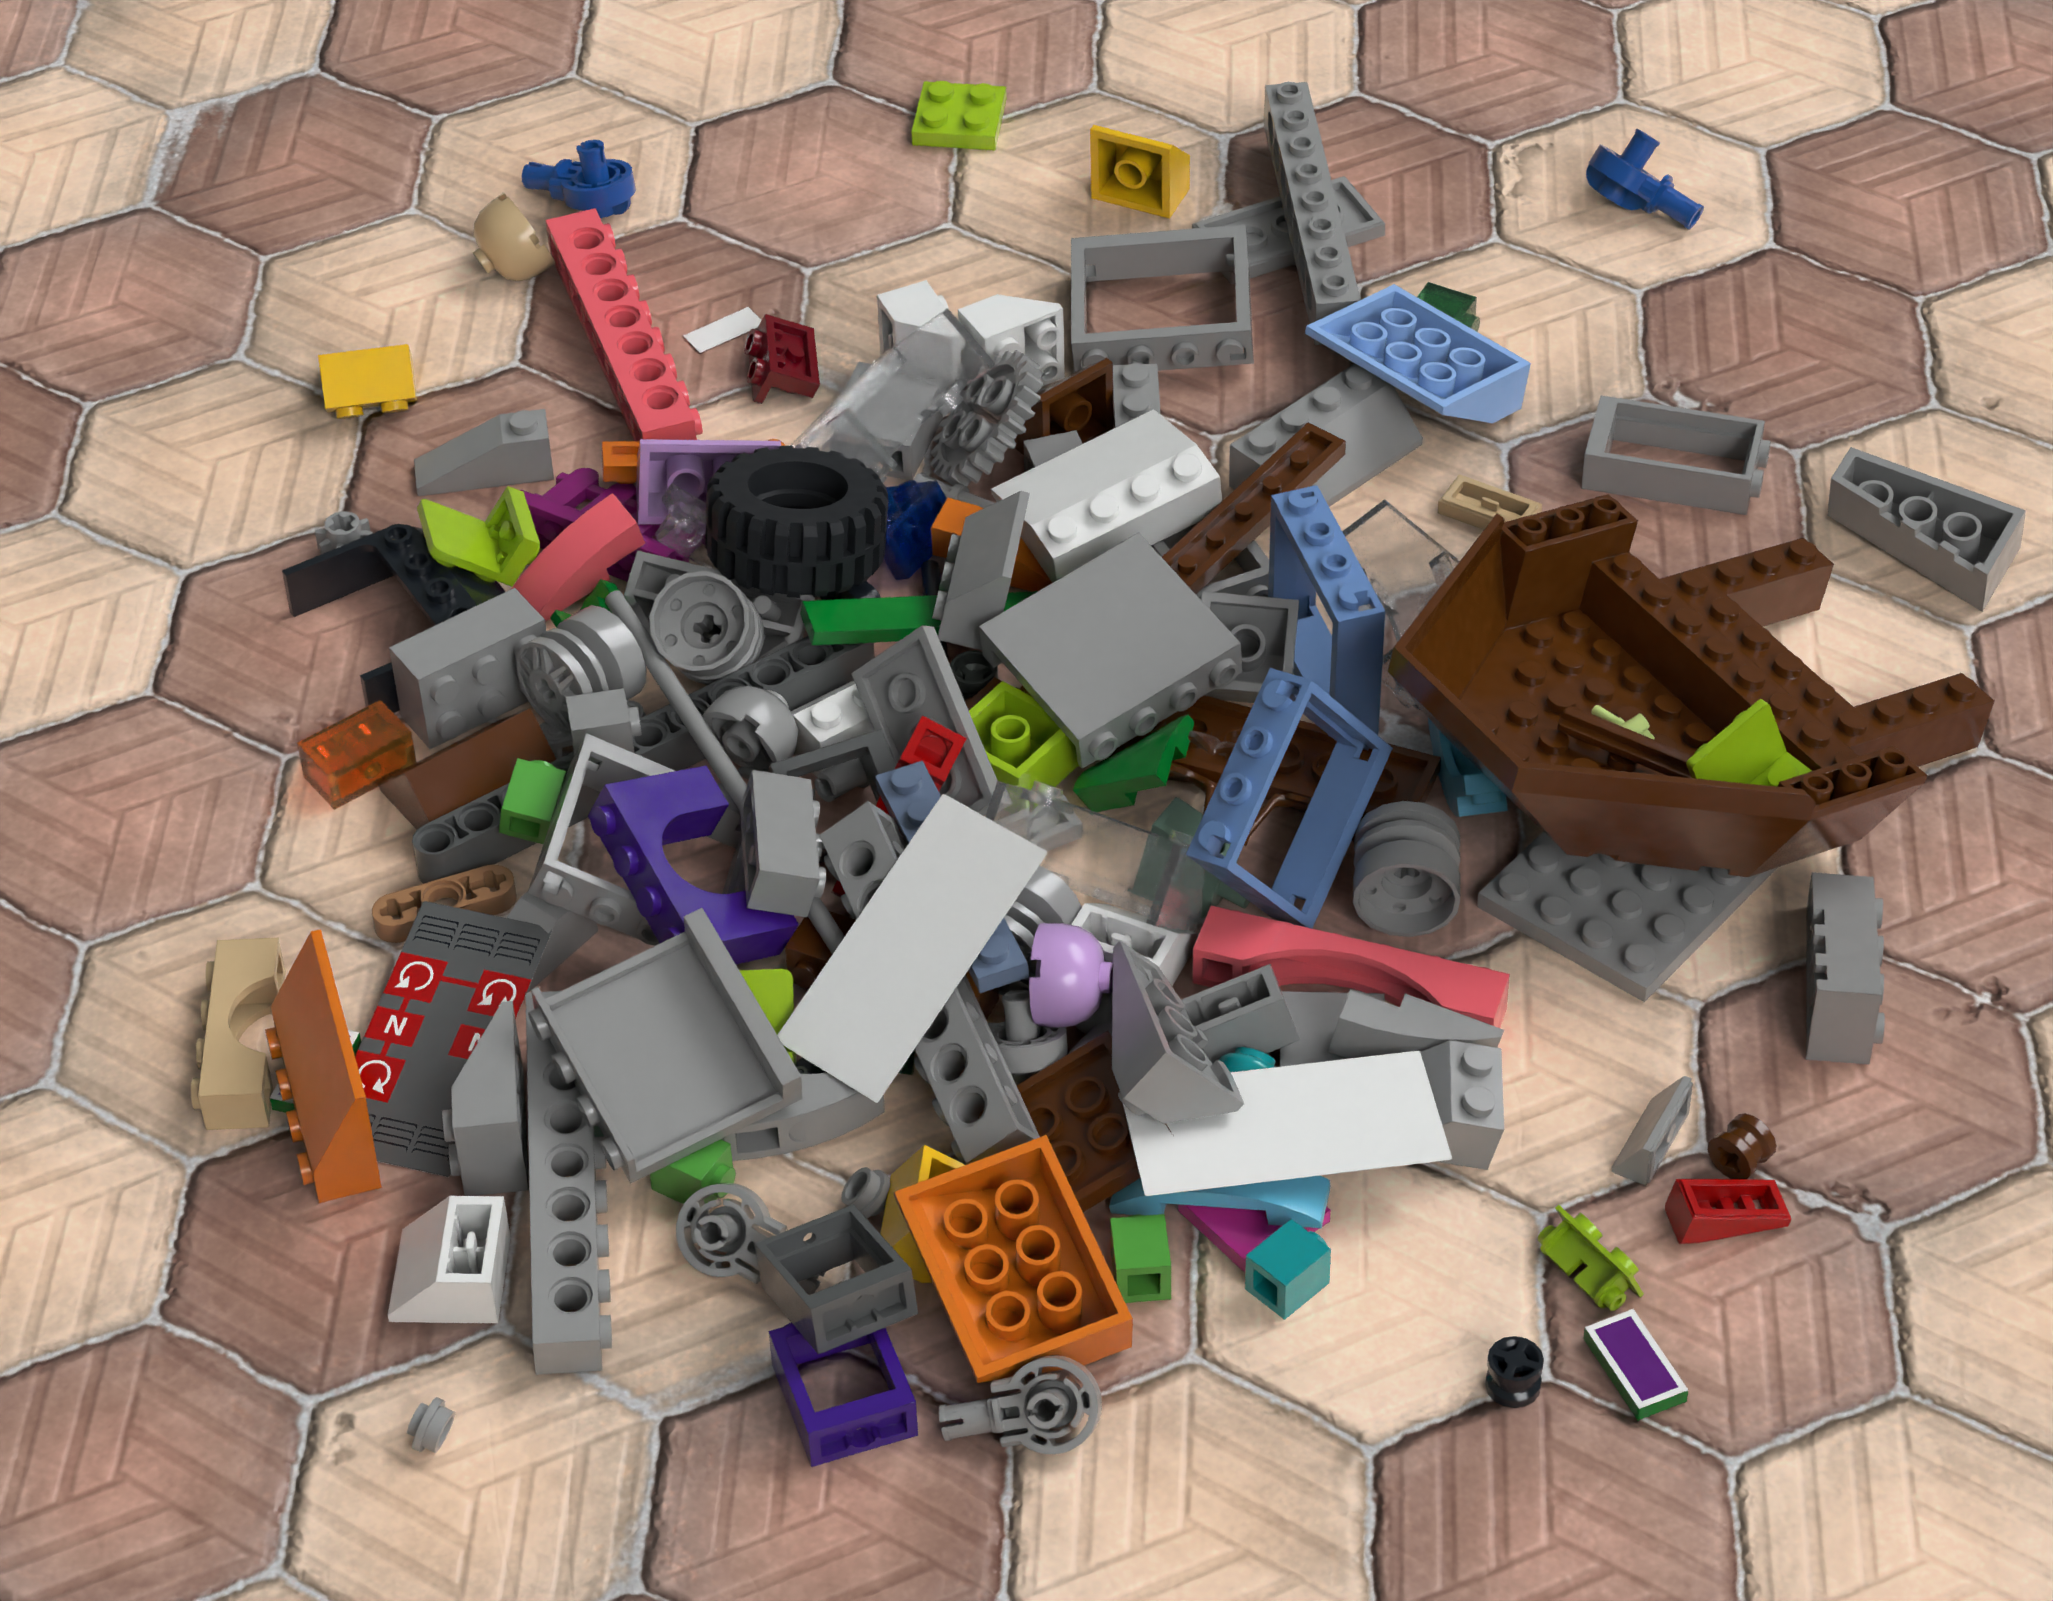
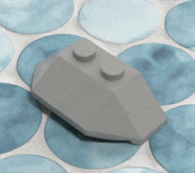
[624,550,815,660]

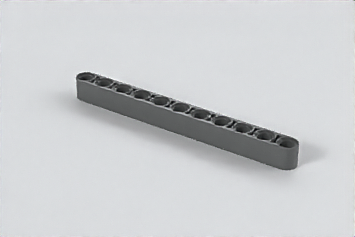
[412,636,875,884]

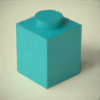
[1245,1219,1331,1320]

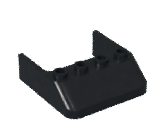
[282,524,505,722]

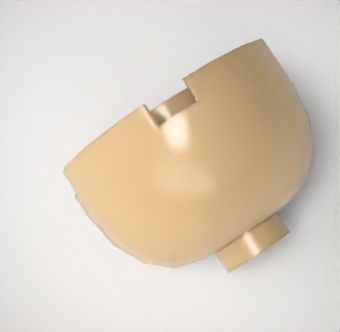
[473,192,555,281]

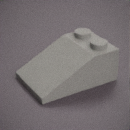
[442,1001,529,1196]

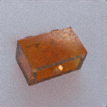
[297,700,417,810]

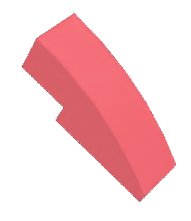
[511,493,645,622]

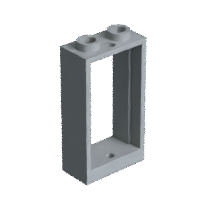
[1581,395,1771,515]

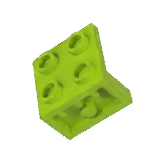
[1686,699,1812,787]

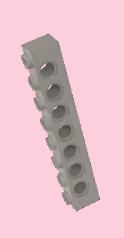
[1264,82,1361,345]
[820,801,1040,1165]
[526,991,612,1375]

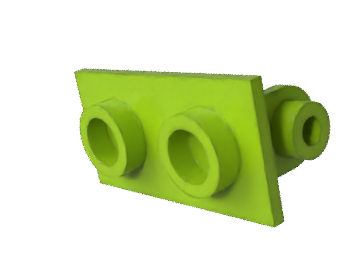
[1538,1205,1644,1311]

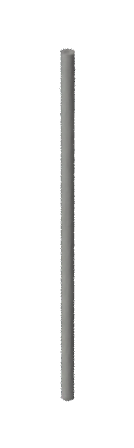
[605,591,845,955]

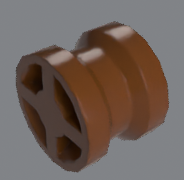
[1707,1113,1777,1179]

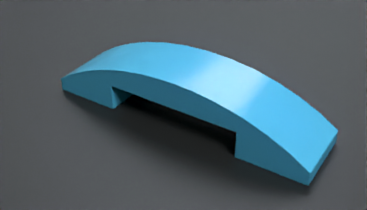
[1109,1176,1331,1228]

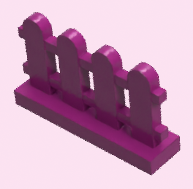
[520,468,706,582]

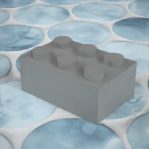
[389,588,546,749]

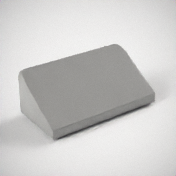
[1612,1076,1693,1185]

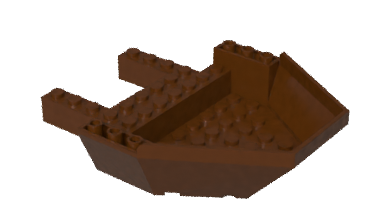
[1387,494,1995,877]

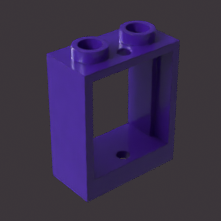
[768,1322,918,1467]

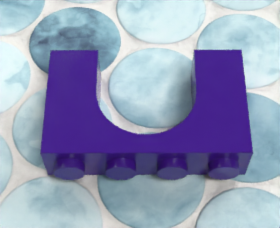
[588,765,799,964]

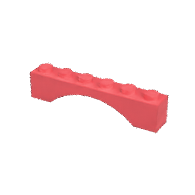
[1193,905,1510,1028]

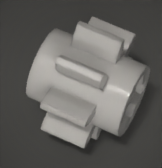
[315,511,373,554]

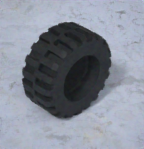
[705,445,888,598]

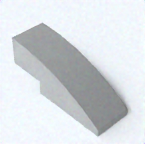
[1327,989,1504,1059]

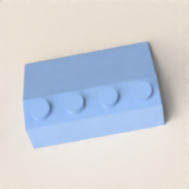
[1305,284,1531,424]

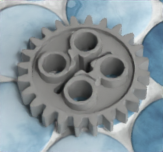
[930,350,1044,486]

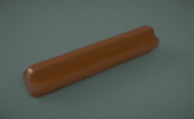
[1557,706,1693,778]

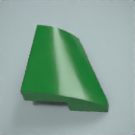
[1073,715,1194,813]

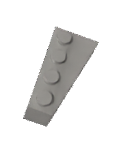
[1806,872,1885,1064]

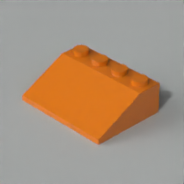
[265,929,382,1203]
[894,1135,1133,1383]

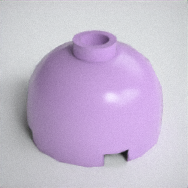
[1029,923,1113,1028]

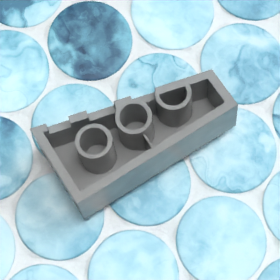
[1828,447,2026,612]

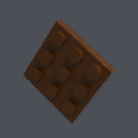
[978,1031,1174,1212]

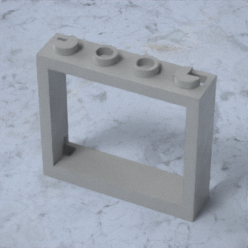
[1071,224,1254,372]
[527,733,746,946]

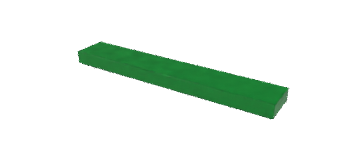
[800,591,1038,645]

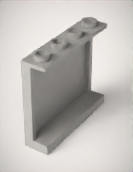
[979,532,1242,769]
[528,908,803,1183]

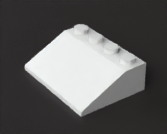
[991,409,1222,583]

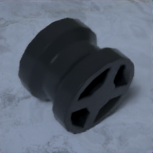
[1485,1336,1544,1408]

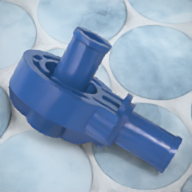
[1586,129,1704,230]
[522,140,636,218]

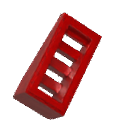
[1665,1179,1792,1244]

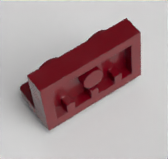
[744,314,820,404]

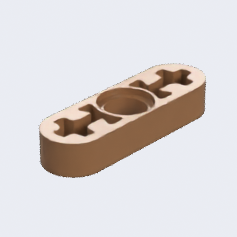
[372,864,517,943]

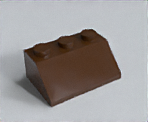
[377,708,557,830]

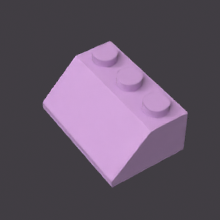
[636,439,781,525]

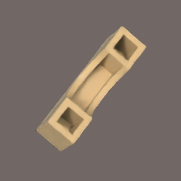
[191,937,286,1130]

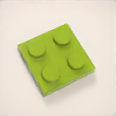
[911,81,1007,150]

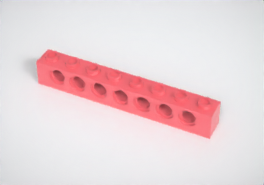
[546,208,703,441]

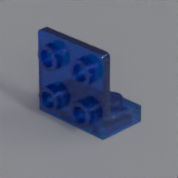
[883,480,947,580]

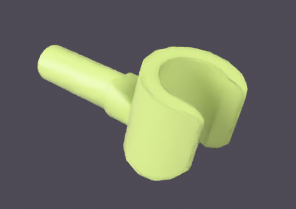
[1591,705,1655,739]

